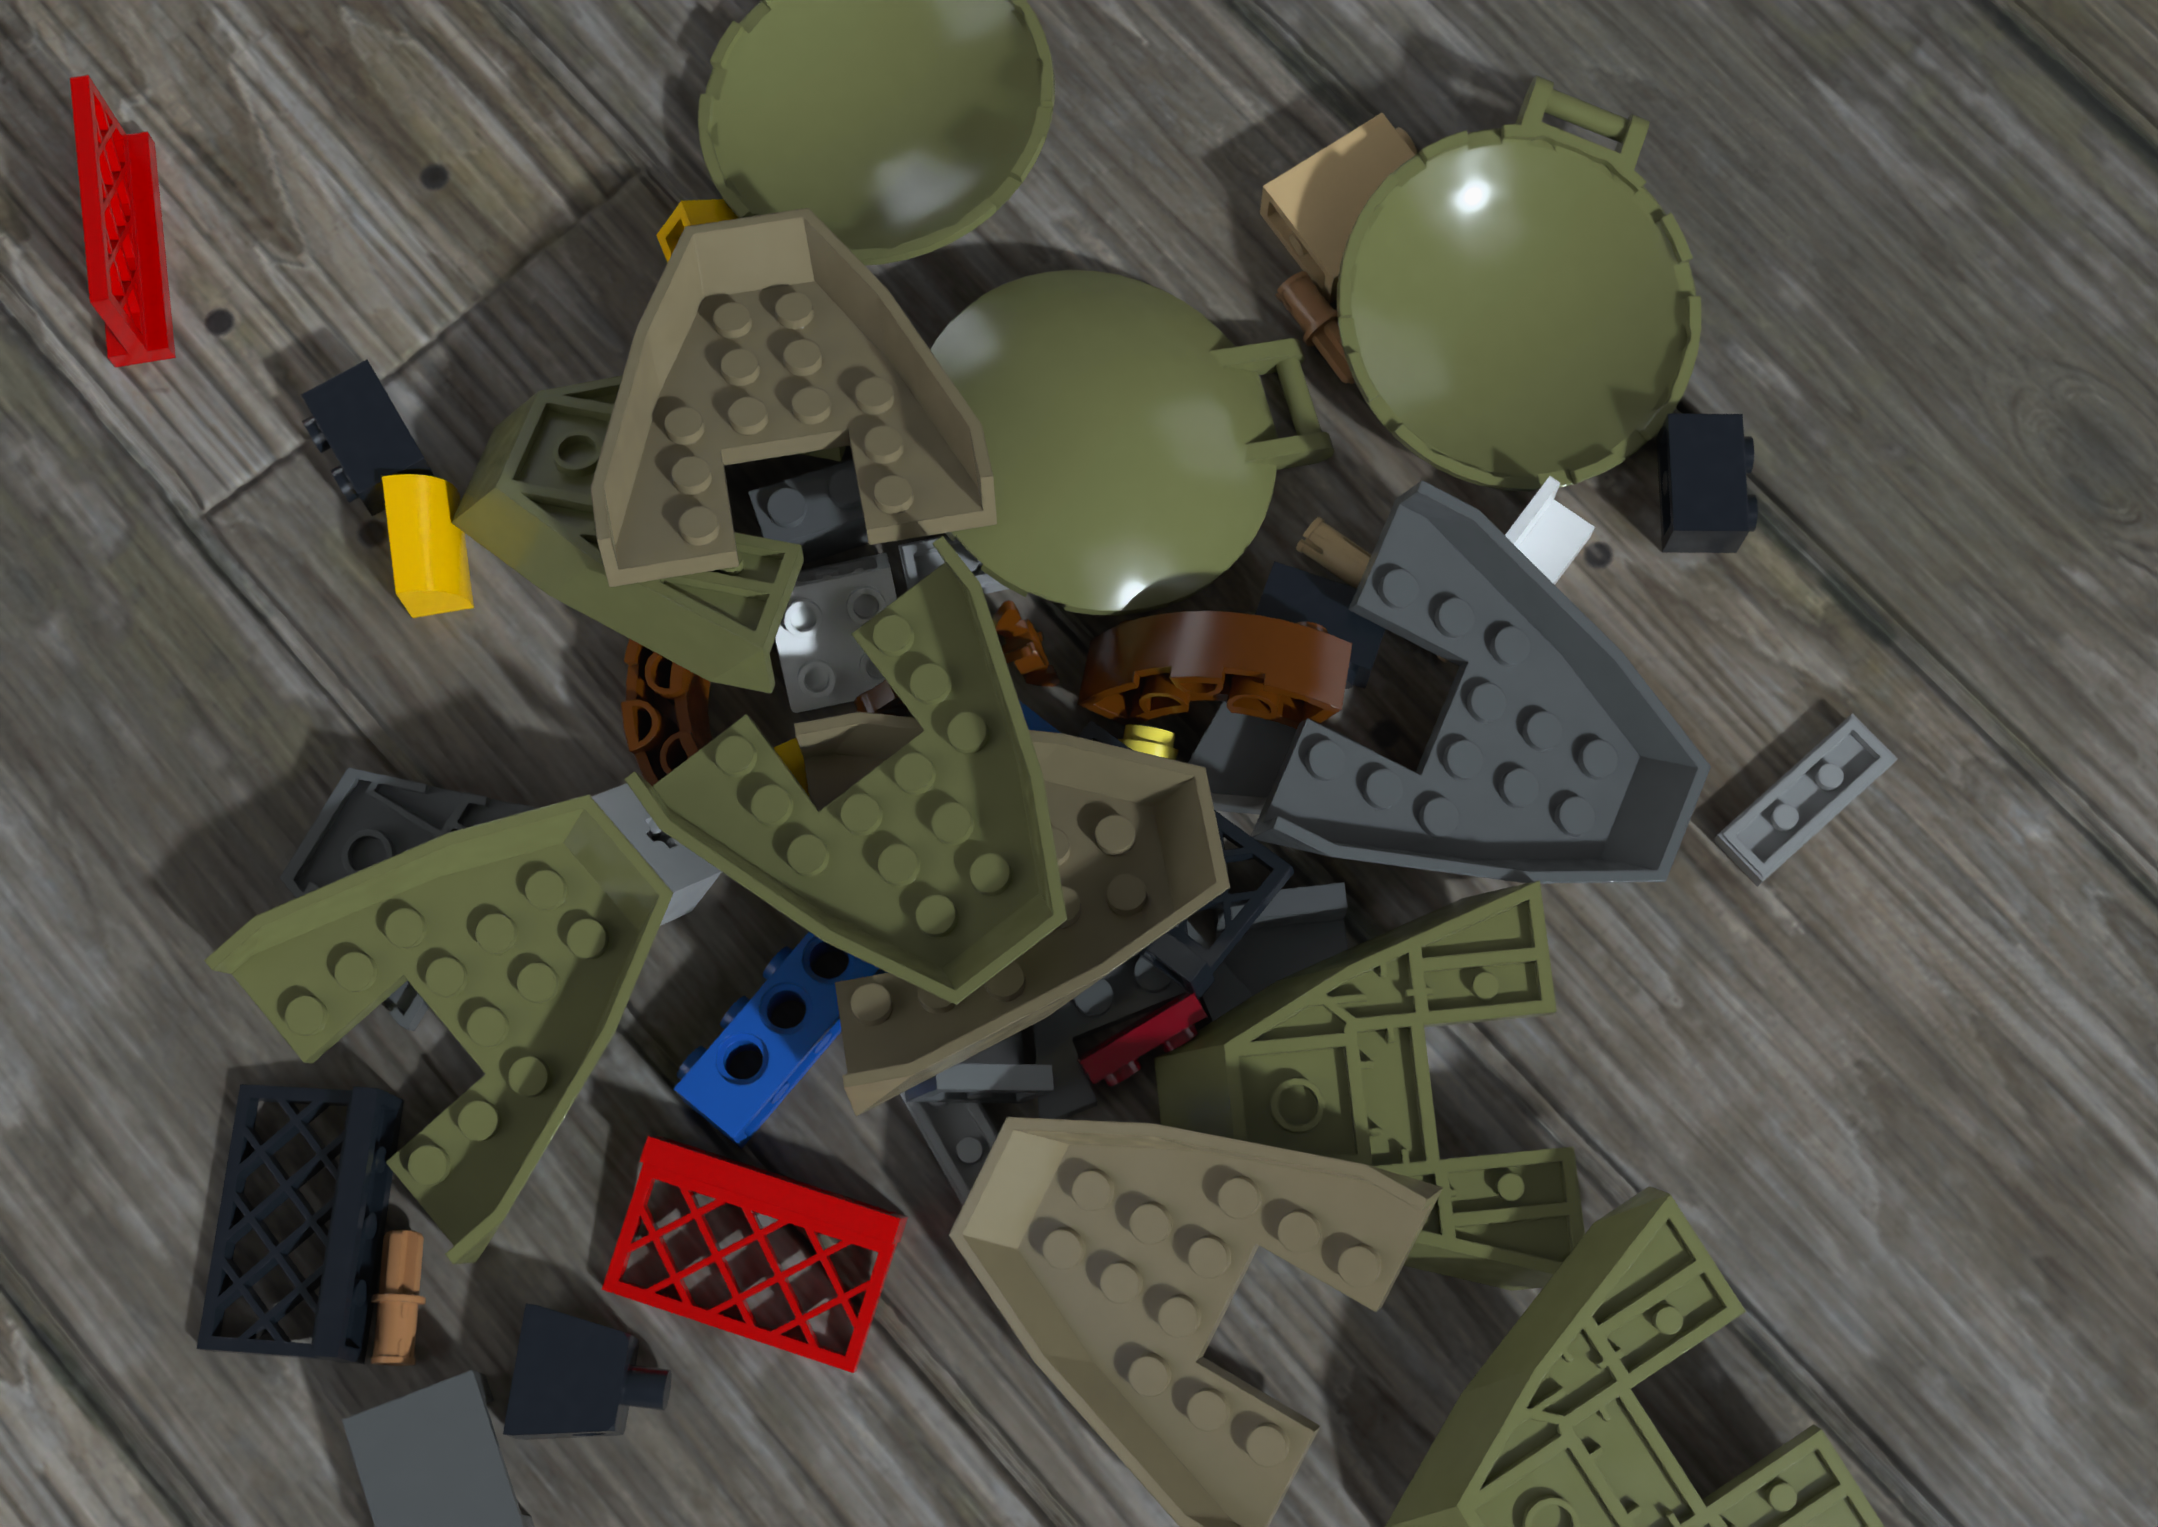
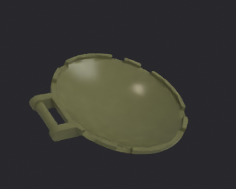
[698,0,1055,266]
[1337,75,1701,492]
[930,270,1335,616]

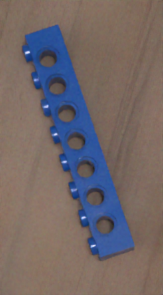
[674,700,1061,1149]

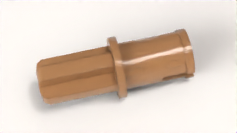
[1275,271,1355,384]
[371,1230,426,1366]

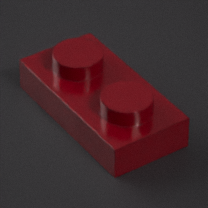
[1077,992,1207,1087]

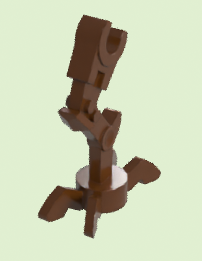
[854,600,1060,716]

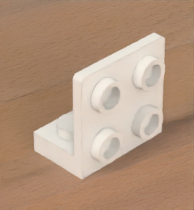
[775,553,897,713]

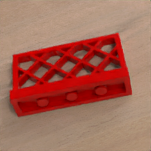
[70,75,176,368]
[601,1136,908,1373]

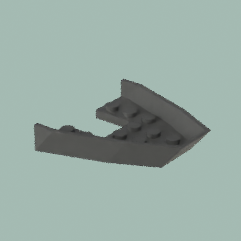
[1251,480,1711,884]

